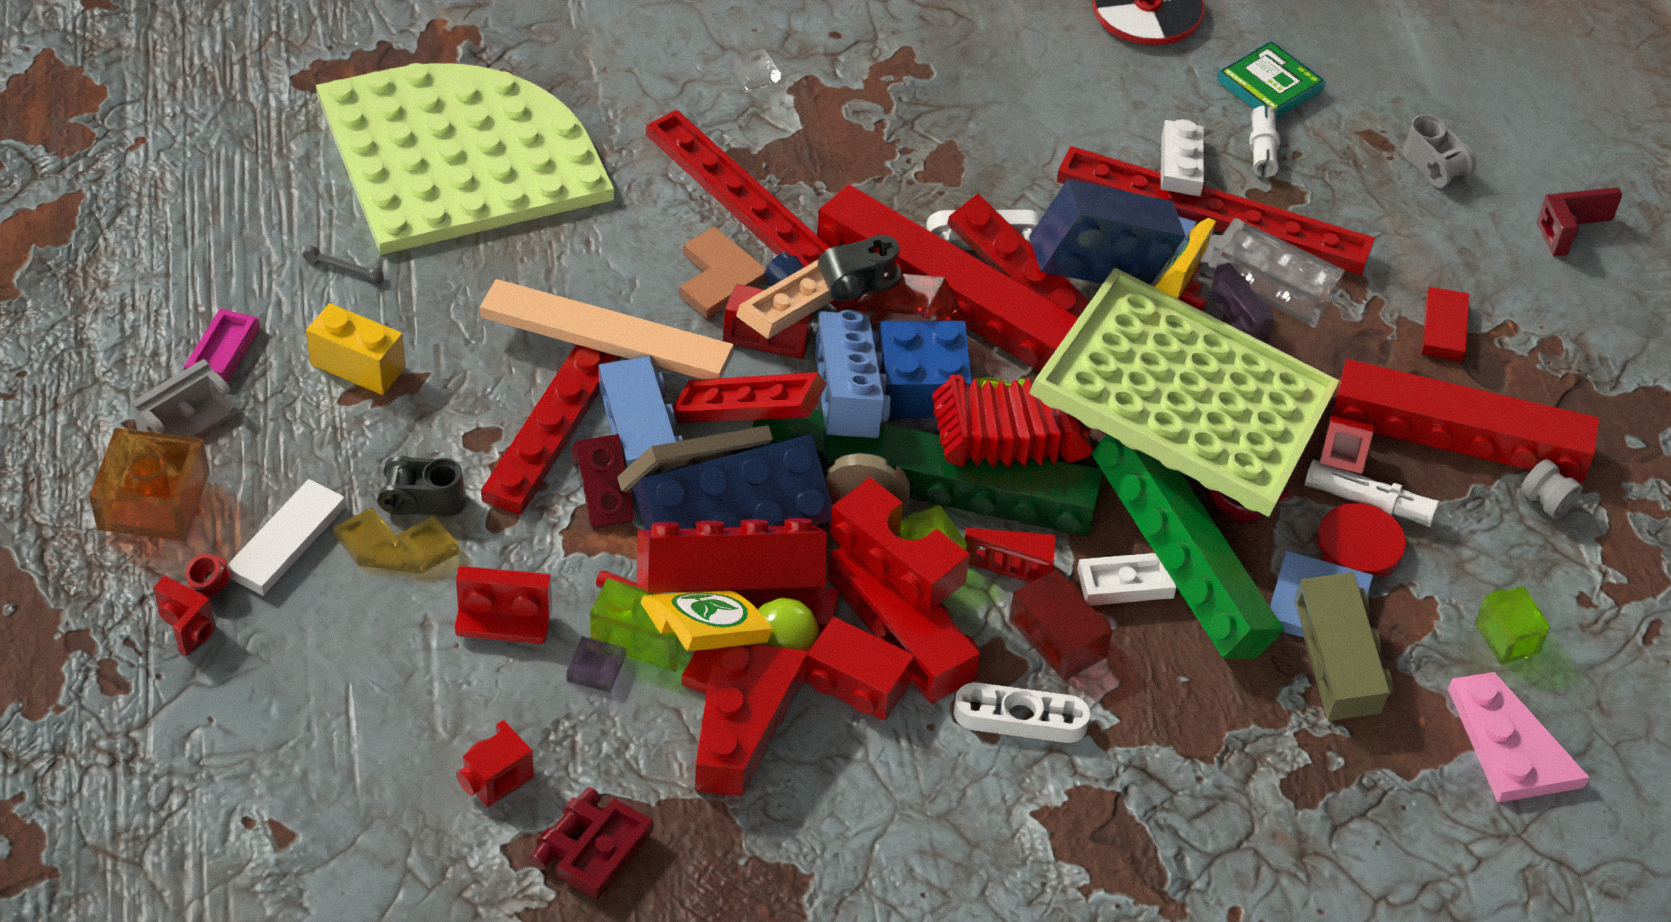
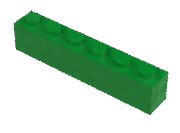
[1091,434,1285,659]

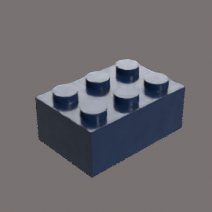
[1029,179,1186,285]

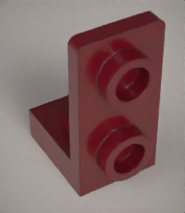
[1537,187,1623,256]
[571,434,634,528]

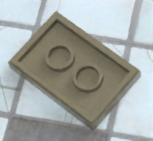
[617,425,773,492]

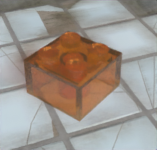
[89,428,210,541]

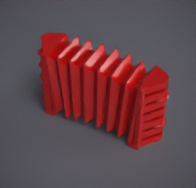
[932,375,1092,469]

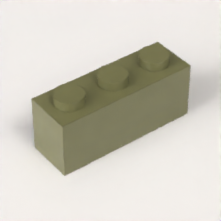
[1294,572,1393,721]

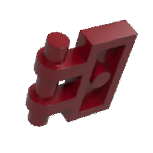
[529,787,653,900]

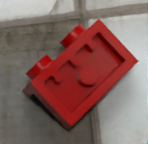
[454,566,552,644]

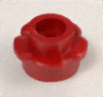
[186,554,231,598]

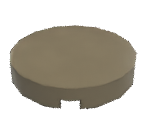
[824,453,910,514]

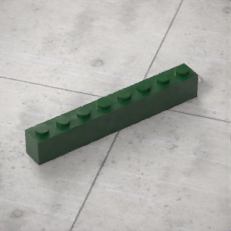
[752,409,1103,537]

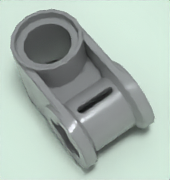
[1403,114,1477,188]

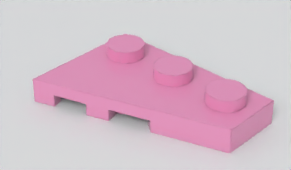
[1448,672,1590,803]

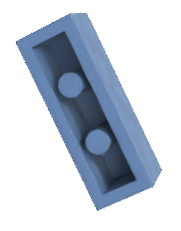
[599,356,683,469]

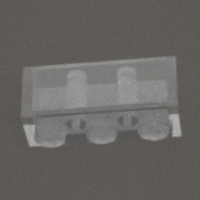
[1206,218,1345,328]

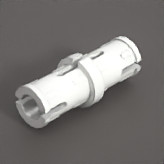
[1249,106,1280,178]

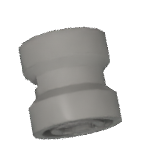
[1520,459,1583,520]

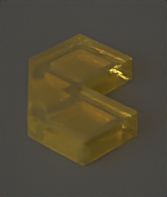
[333,507,459,574]

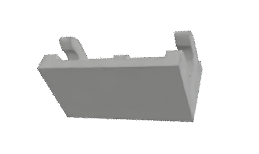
[131,359,237,458]

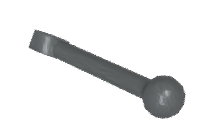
[303,245,384,283]

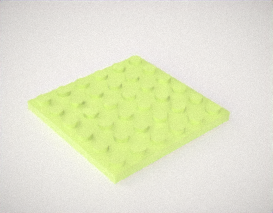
[1029,268,1339,517]

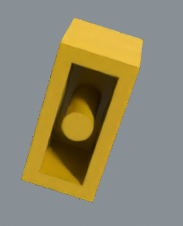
[306,303,406,395]

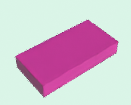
[184,308,261,383]

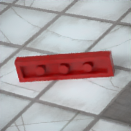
[947,193,1090,318]
[673,372,827,423]

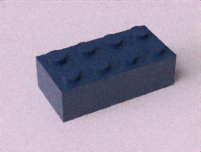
[633,434,833,530]

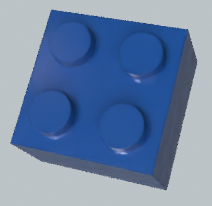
[878,321,972,419]

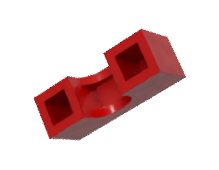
[830,477,970,612]

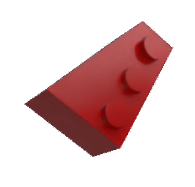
[695,644,809,797]

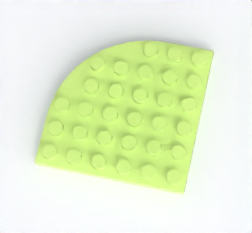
[316,63,614,255]

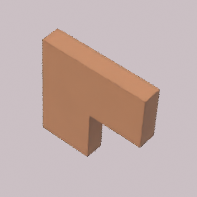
[679,226,768,319]

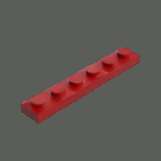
[481,344,622,515]

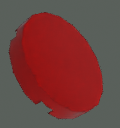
[1316,503,1406,578]

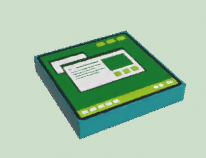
[1217,40,1326,119]

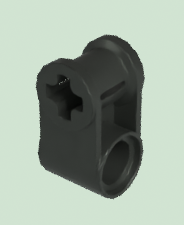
[818,235,902,302]
[377,456,467,517]

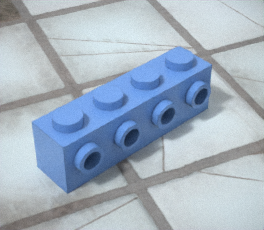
[814,310,890,438]

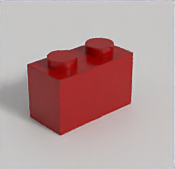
[805,616,915,721]

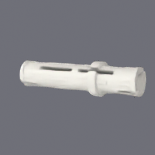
[1305,459,1439,527]

